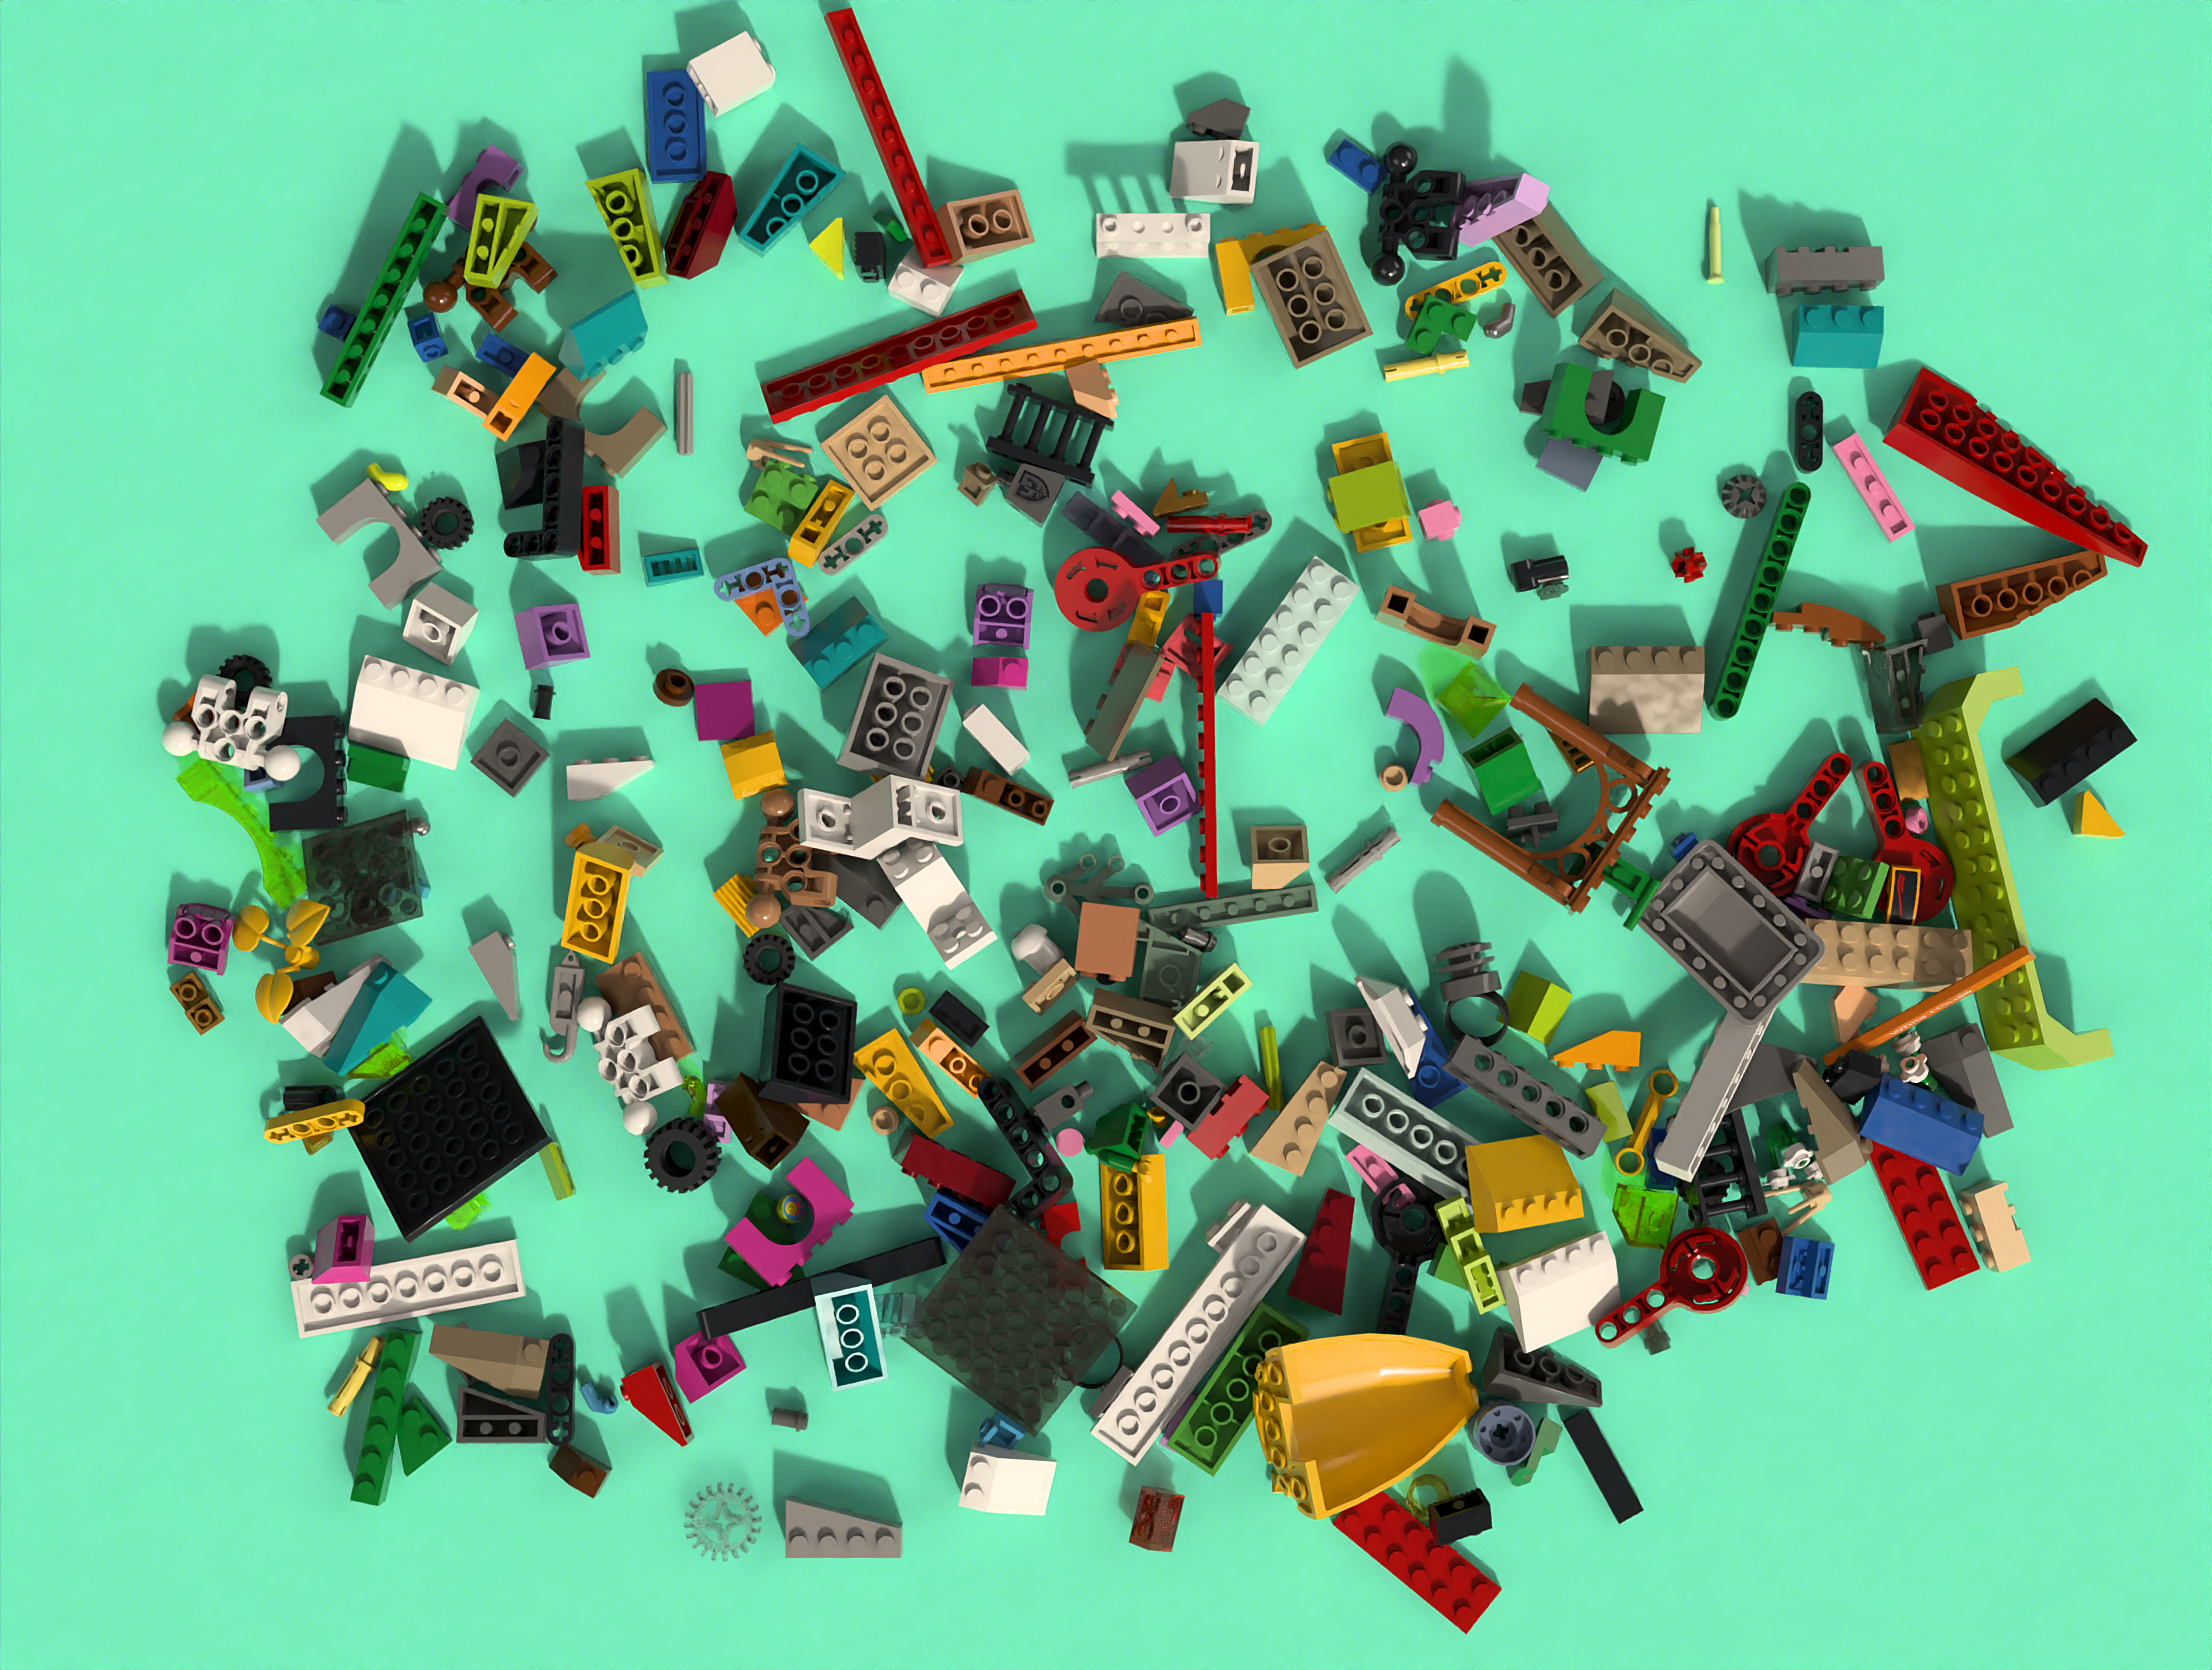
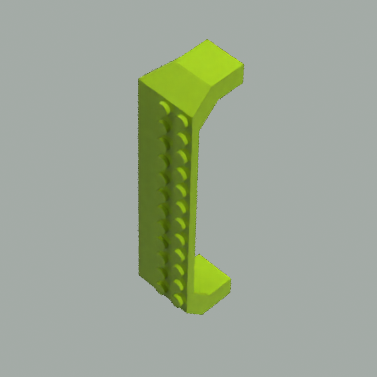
[1909,666,2115,1071]

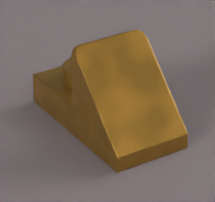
[1152,477,1208,520]

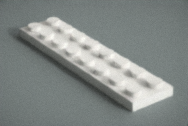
[290,1239,527,1338]

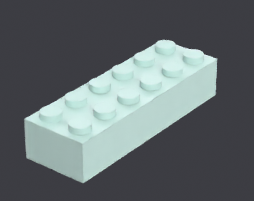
[1216,555,1361,729]
[1327,1067,1483,1215]

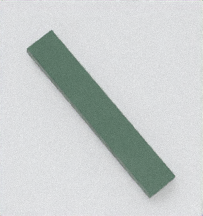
[1147,884,1319,934]

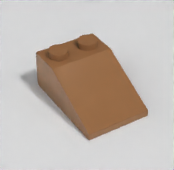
[934,189,1035,267]

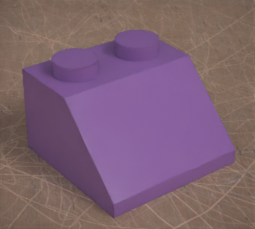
[514,603,590,670]
[1124,753,1204,837]

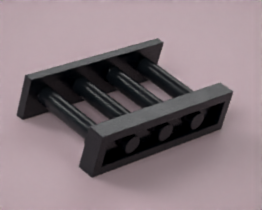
[986,383,1115,489]
[1666,1108,1768,1230]

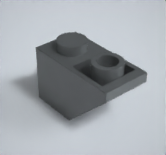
[1186,98,1251,141]

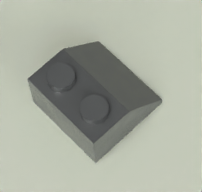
[1144,1052,1228,1133]

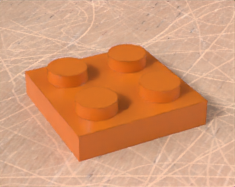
[728,558,808,637]

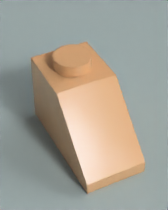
[431,365,500,420]

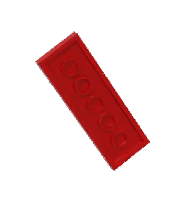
[1868,1140,1981,1291]
[1332,1491,1502,1634]

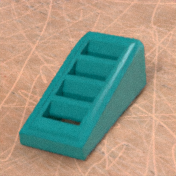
[641,548,704,588]

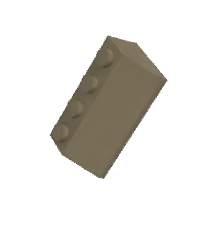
[1491,202,1605,319]

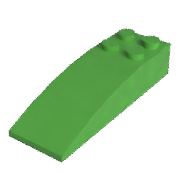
[1166,1298,1310,1477]

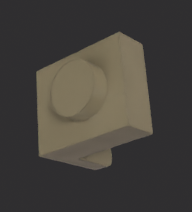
[957,462,999,507]

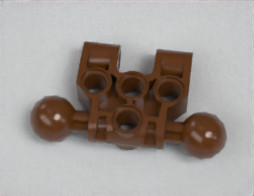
[422,200,558,334]

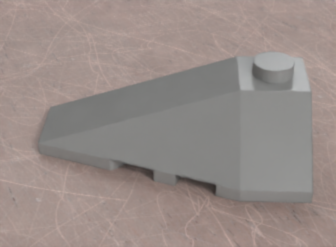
[279,953,392,1058]

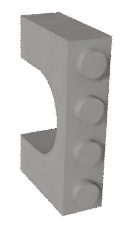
[315,478,443,611]

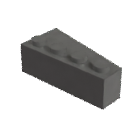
[1764,246,1885,297]

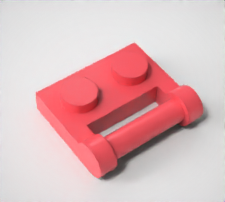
[1159,613,1234,682]

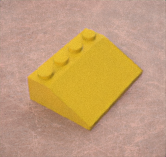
[1465,1134,1584,1233]

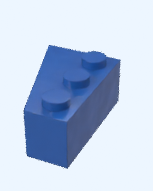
[923,1187,1014,1282]

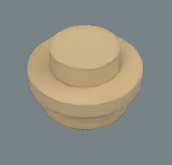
[1379,764,1408,792]
[870,1106,899,1135]

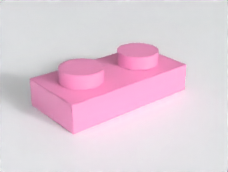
[1111,490,1160,540]

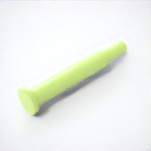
[1707,207,1724,284]

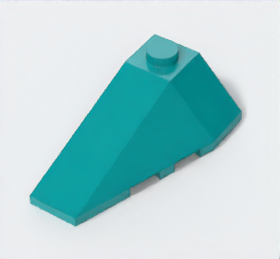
[322,961,433,1077]

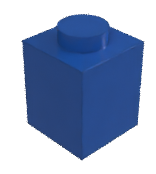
[1193,580,1223,622]

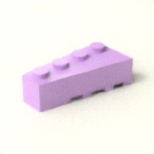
[1447,172,1551,248]

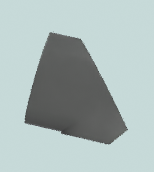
[1724,1042,1818,1116]

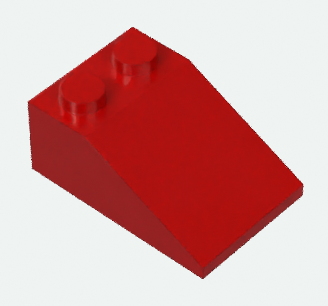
[620,1359,695,1447]

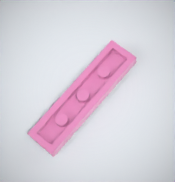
[1831,432,1916,544]

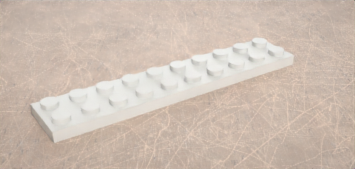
[1089,1202,1308,1466]

